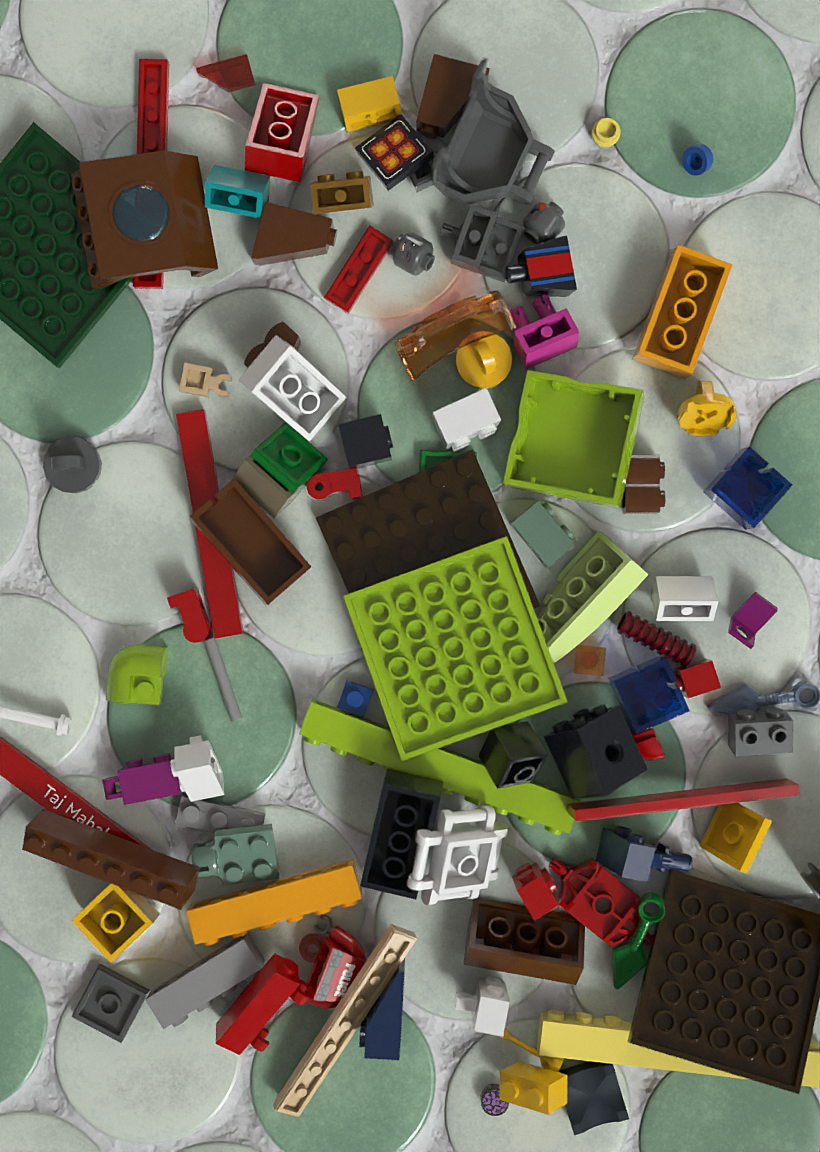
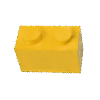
[500,1061,567,1115]

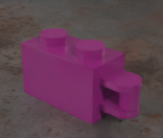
[102,753,182,805]

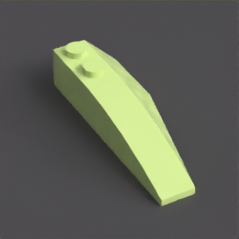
[537,530,648,663]

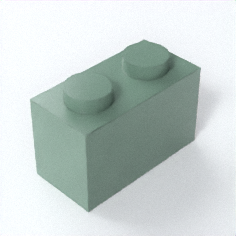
[510,501,575,567]

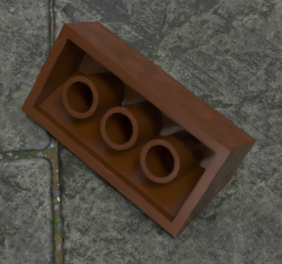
[463,898,585,985]

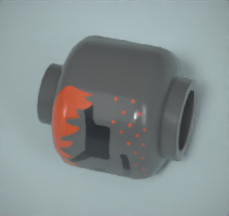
[523,202,565,245]

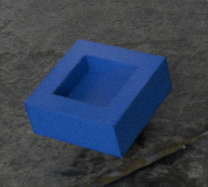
[337,680,374,717]

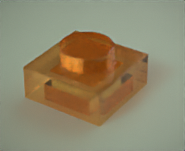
[574,645,606,676]

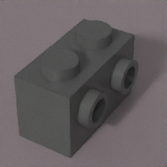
[728,708,793,756]

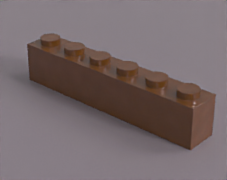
[22,809,200,910]

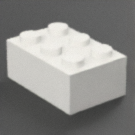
[238,335,347,441]

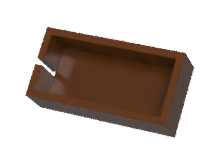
[189,478,312,605]

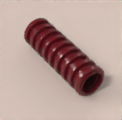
[617,611,696,667]

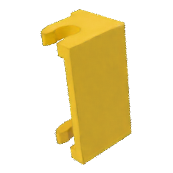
[337,76,401,133]

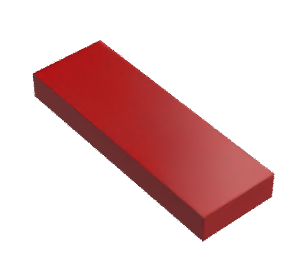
[324,225,394,314]

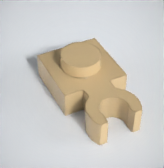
[179,362,232,398]

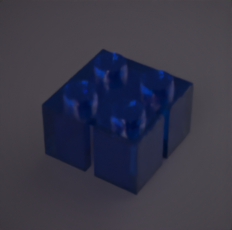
[703,446,793,530]
[608,656,690,734]

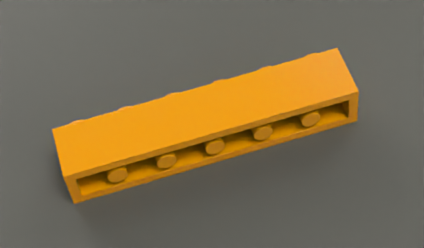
[186,859,363,946]

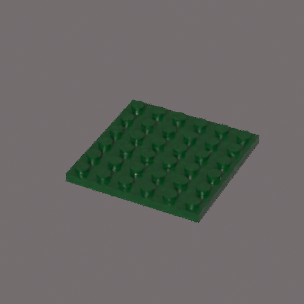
[0,122,163,368]

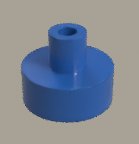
[682,144,713,176]

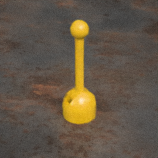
[499,1028,564,1072]

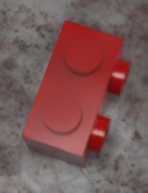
[512,862,560,921]

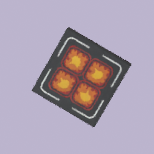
[355,114,435,191]

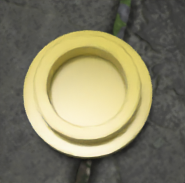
[592,118,621,147]

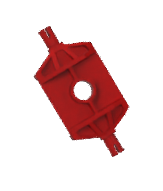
[548,857,653,946]

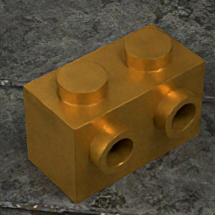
[310,171,374,214]

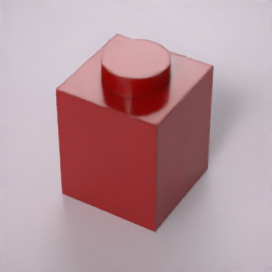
[672,659,721,699]

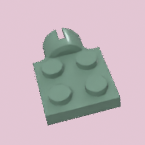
[192,824,280,885]

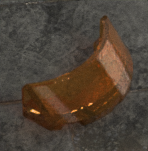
[394,290,516,381]

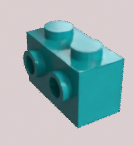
[205,165,270,219]

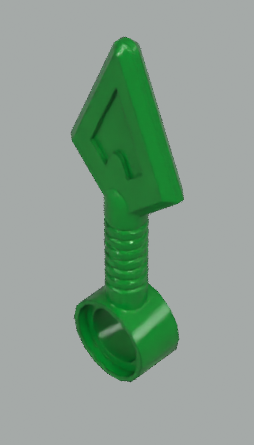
[612,892,665,989]

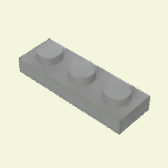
[175,794,266,833]

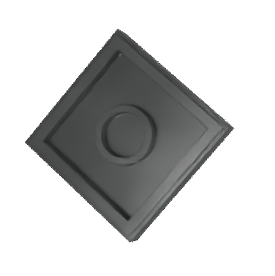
[71,964,150,1043]

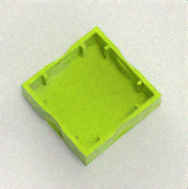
[503,370,644,509]

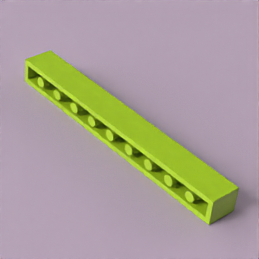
[299,699,581,835]

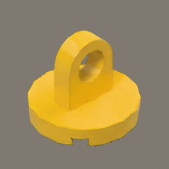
[455,331,512,389]
[678,381,737,437]

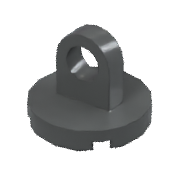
[43,436,102,494]

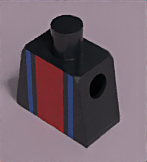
[505,236,577,297]

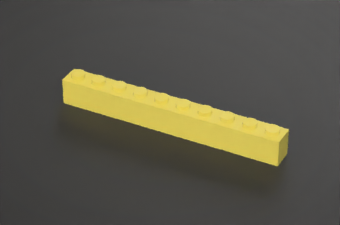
[536,1009,820,1088]

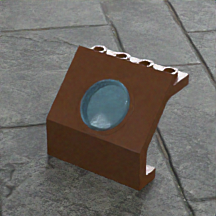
[71,150,218,289]

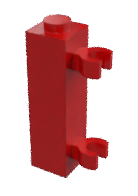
[216,953,309,1055]

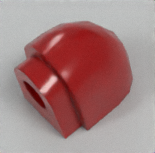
[631,722,665,761]

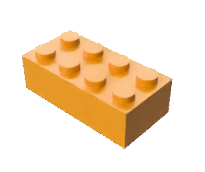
[632,244,733,379]

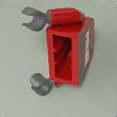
[299,915,367,1010]

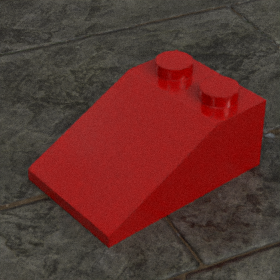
[245,83,319,183]

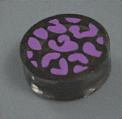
[480,1084,509,1116]

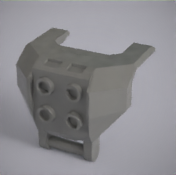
[432,58,555,205]

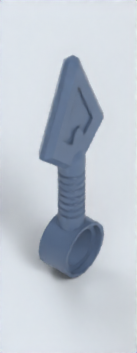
[707,681,820,715]

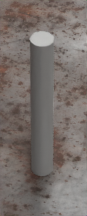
[204,638,242,722]

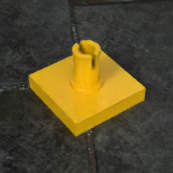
[699,803,772,874]

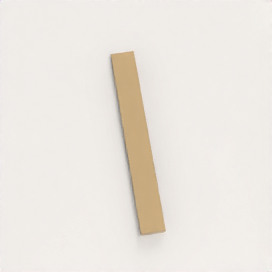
[273,924,418,1117]

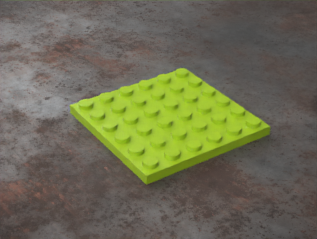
[343,536,568,761]

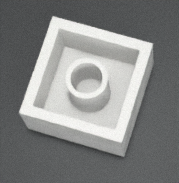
[432,388,501,452]

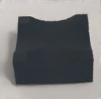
[558,1061,629,1136]

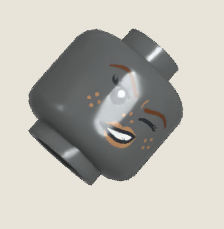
[391,232,435,276]

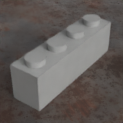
[145,934,265,1029]

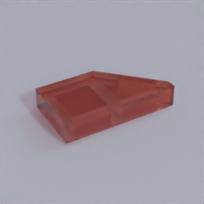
[196,54,255,93]

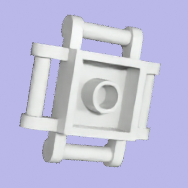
[407,805,508,905]

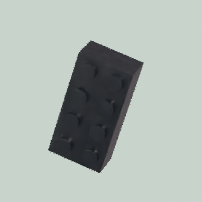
[360,768,444,900]

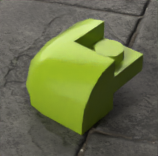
[106,644,168,705]

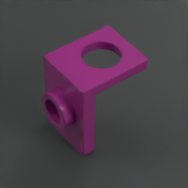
[728,592,778,649]

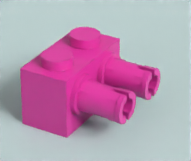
[506,294,579,370]

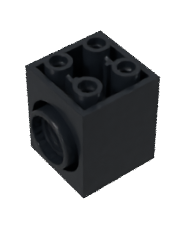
[543,704,648,799]

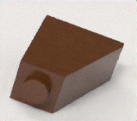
[416,54,490,139]
[251,202,338,266]

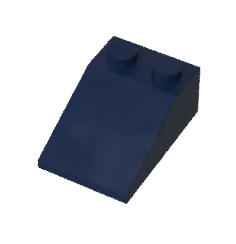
[359,958,405,1060]

